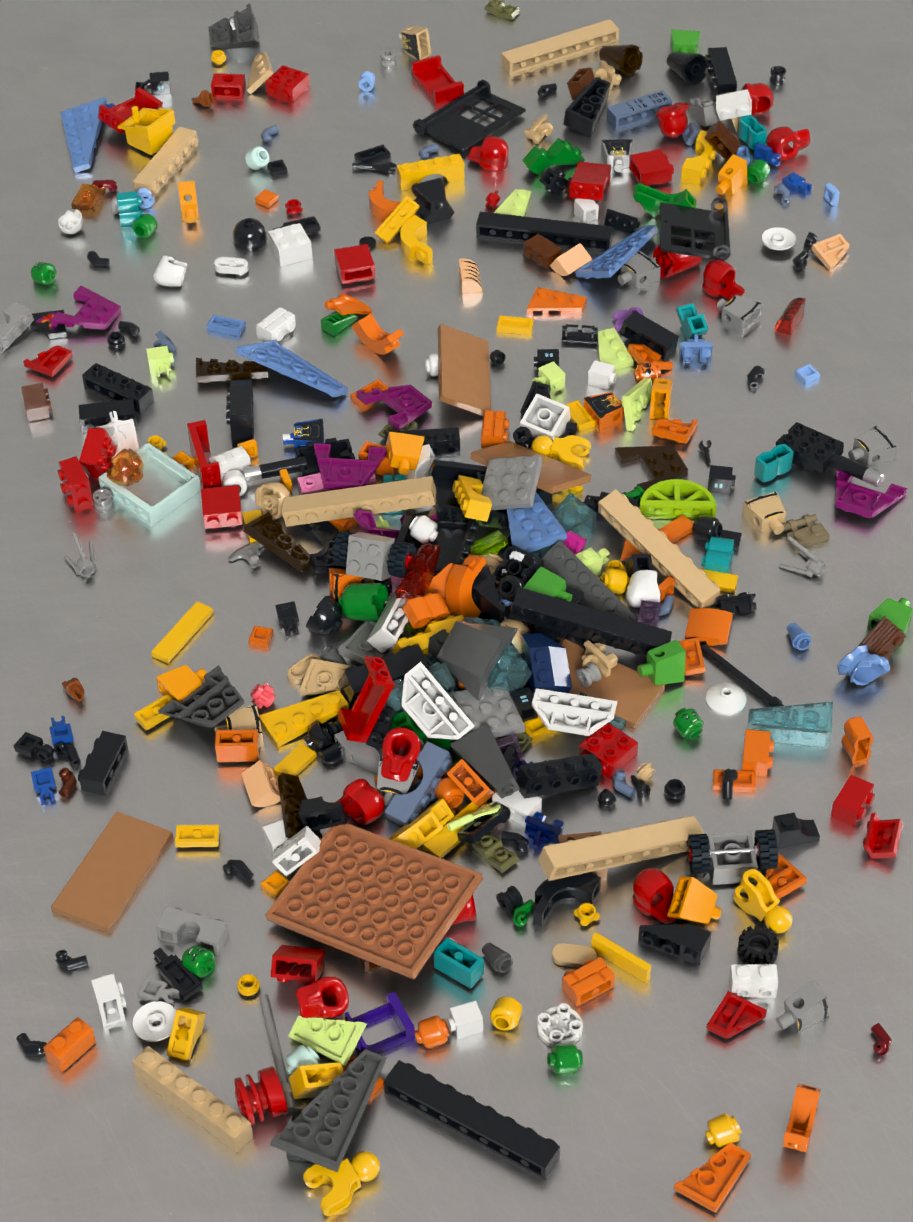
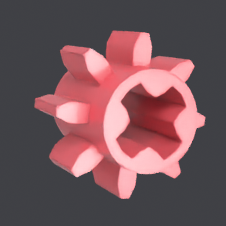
[250,683,276,709]

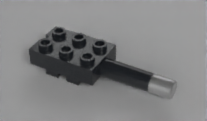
[776,422,885,487]
[242,437,355,482]

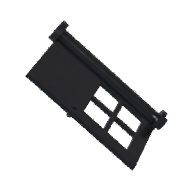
[413,80,526,152]
[660,197,731,260]

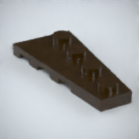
[196,358,268,383]
[243,512,312,572]
[277,773,323,840]

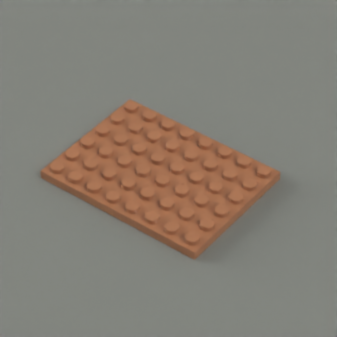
[265,824,483,979]

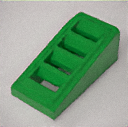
[321,312,358,336]

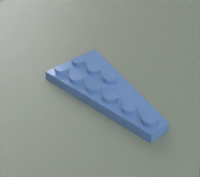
[60,97,107,173]
[575,225,658,279]
[235,340,348,397]
[507,492,567,553]

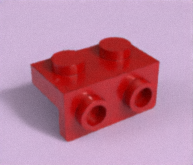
[863,813,903,859]

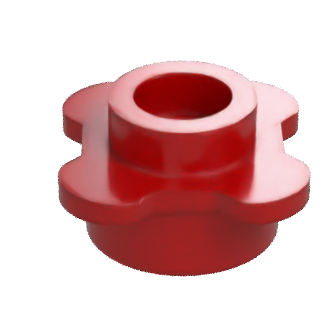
[485,190,501,208]
[285,199,303,214]

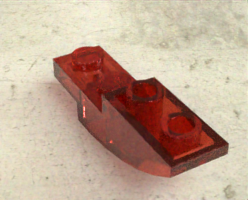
[395,544,441,598]

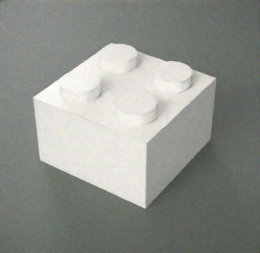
[268,223,313,267]
[520,394,571,441]

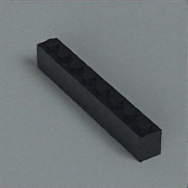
[476,211,613,252]
[509,587,672,657]
[384,1060,560,1180]

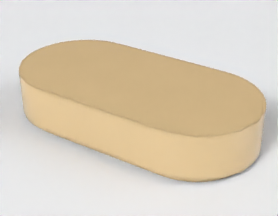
[287,654,322,684]
[552,943,597,968]

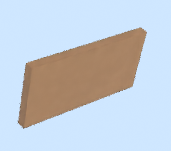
[438,324,491,416]
[470,441,591,494]
[562,639,665,729]
[51,811,173,933]

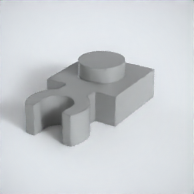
[137,976,180,1007]

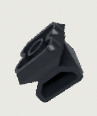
[411,178,454,224]
[495,544,544,584]

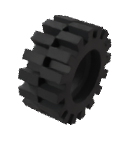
[737,925,779,964]

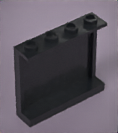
[428,460,510,529]
[396,509,479,576]

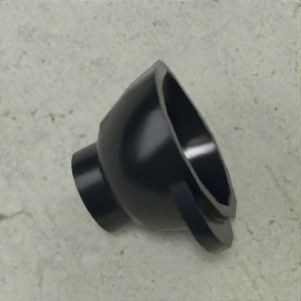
[304,720,335,751]

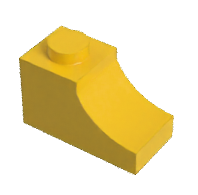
[166,1007,206,1061]
[289,1062,343,1099]

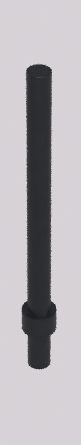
[701,644,793,718]

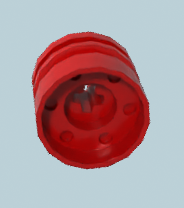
[234,1066,288,1126]

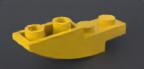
[392,615,464,656]
[388,799,454,849]

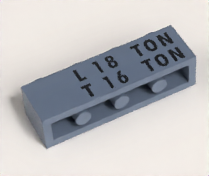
[607,90,672,130]

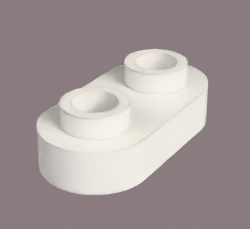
[214,257,248,275]

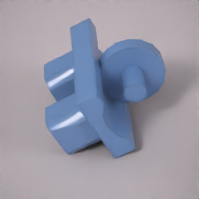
[679,334,713,362]

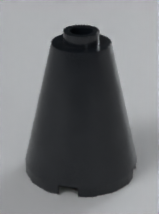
[667,52,708,85]

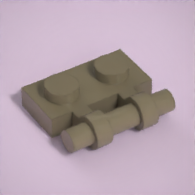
[782,514,830,551]

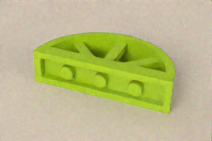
[640,479,716,520]

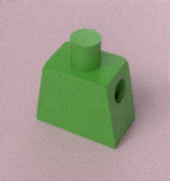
[670,29,700,53]
[523,567,572,602]
[867,598,913,635]
[637,640,686,685]

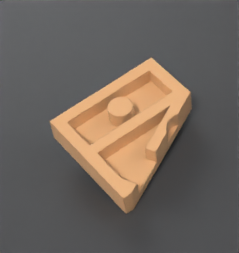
[811,234,850,271]

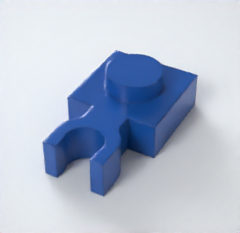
[754,142,781,167]
[782,172,813,195]
[49,716,74,746]
[31,767,56,806]

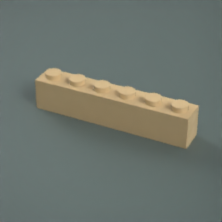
[133,127,199,197]
[132,1046,253,1153]

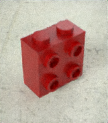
[265,65,310,103]
[629,149,674,186]
[334,244,375,284]
[79,427,116,478]
[57,456,94,512]
[201,485,243,529]
[579,722,638,780]
[270,945,325,985]

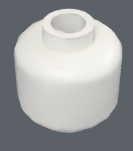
[425,353,438,377]
[222,470,247,496]
[409,515,439,544]

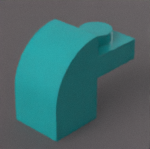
[676,303,709,339]

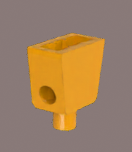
[715,154,748,196]
[178,181,199,223]
[649,378,673,420]
[386,432,424,475]
[156,665,207,702]
[667,876,721,924]

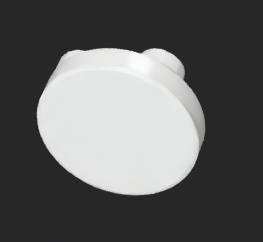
[537,1003,583,1048]

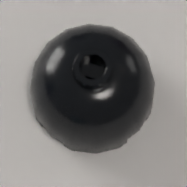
[233,218,267,251]
[306,596,343,635]

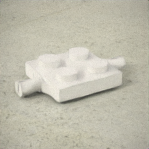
[98,411,140,463]

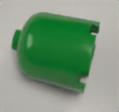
[339,583,389,622]

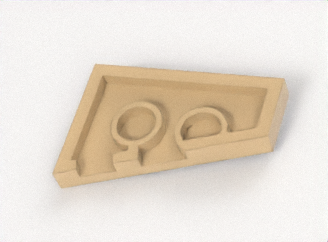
[247,51,273,94]
[299,658,350,696]

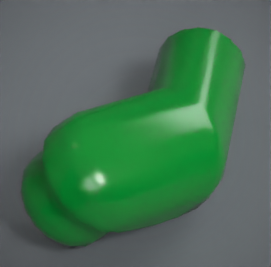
[513,899,535,927]

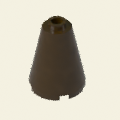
[599,44,643,77]

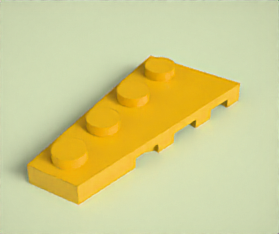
[259,690,350,747]

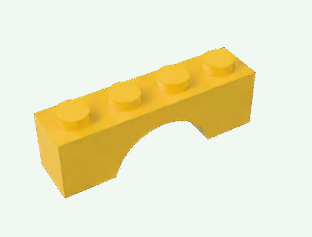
[681,130,717,185]
[396,154,465,191]
[452,475,492,522]

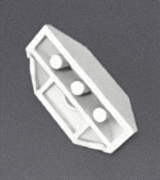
[401,662,474,740]
[532,688,617,736]

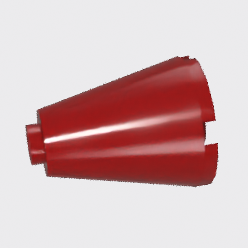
[653,245,702,279]

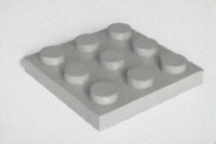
[481,455,543,510]
[339,621,414,664]
[447,683,525,738]

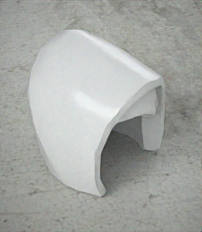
[153,256,187,287]
[626,570,661,608]

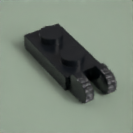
[457,808,511,844]

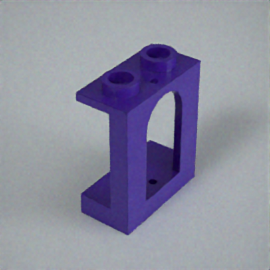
[345,992,415,1054]

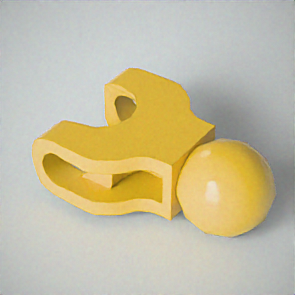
[531,435,591,471]
[733,869,792,934]
[303,1151,380,1216]

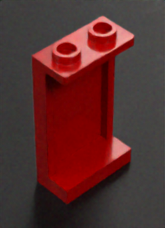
[412,55,464,106]
[98,87,163,134]
[570,162,611,201]
[187,420,222,489]
[337,656,395,743]

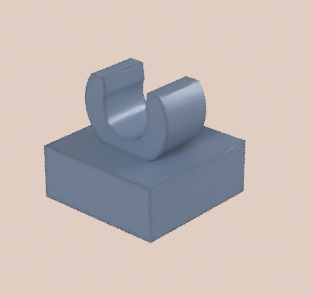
[682,122,700,146]
[153,330,177,353]

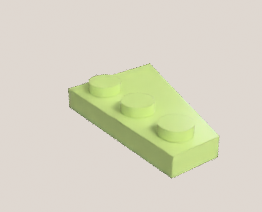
[494,189,532,216]
[598,328,634,370]
[621,378,652,431]
[288,1016,367,1066]

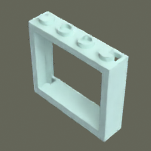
[98,443,201,526]

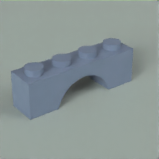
[384,741,452,827]

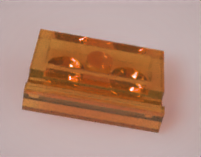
[71,183,106,212]

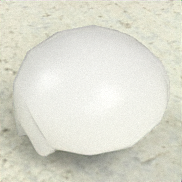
[58,209,83,234]

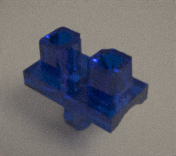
[525,812,564,847]

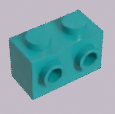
[434,937,484,989]

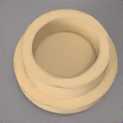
[636,763,655,782]

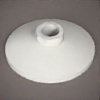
[762,227,796,250]
[706,683,747,715]
[133,1001,176,1042]

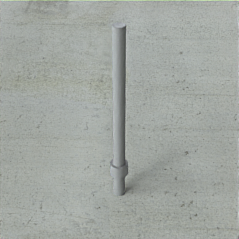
[259,994,295,1113]

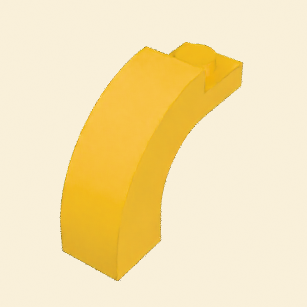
[400,215,433,265]

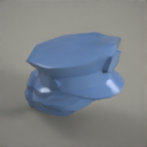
[837,645,890,686]

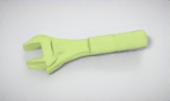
[447,802,501,832]

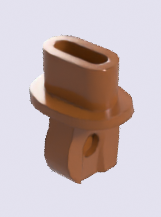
[192,90,214,107]
[62,678,84,701]

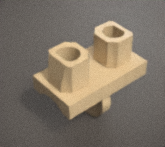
[594,61,621,90]
[524,115,553,144]
[582,640,618,677]

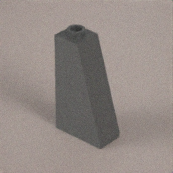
[450,724,520,799]

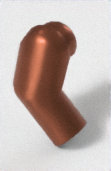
[59,768,77,798]

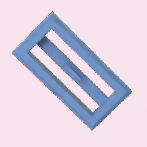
[207,315,246,337]

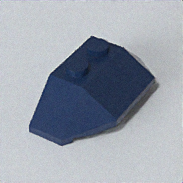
[521,633,572,696]

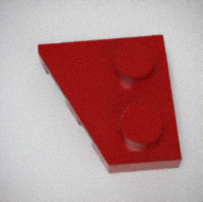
[23,345,73,377]
[706,991,767,1039]

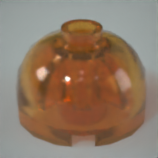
[107,448,144,487]

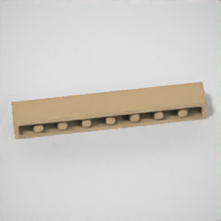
[501,19,619,75]
[282,476,436,527]
[598,489,720,608]
[538,816,705,881]

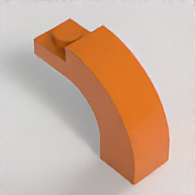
[369,181,401,222]
[351,314,404,355]
[445,554,487,623]
[783,1083,821,1152]

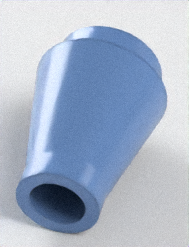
[787,623,811,650]

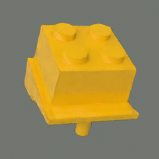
[117,106,175,155]

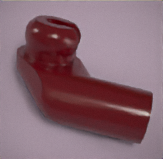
[92,180,117,192]
[871,1023,892,1055]

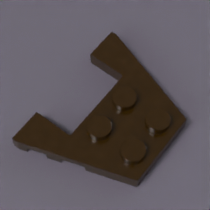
[615,446,688,492]

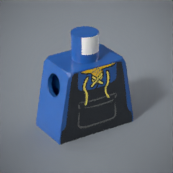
[283,419,324,449]

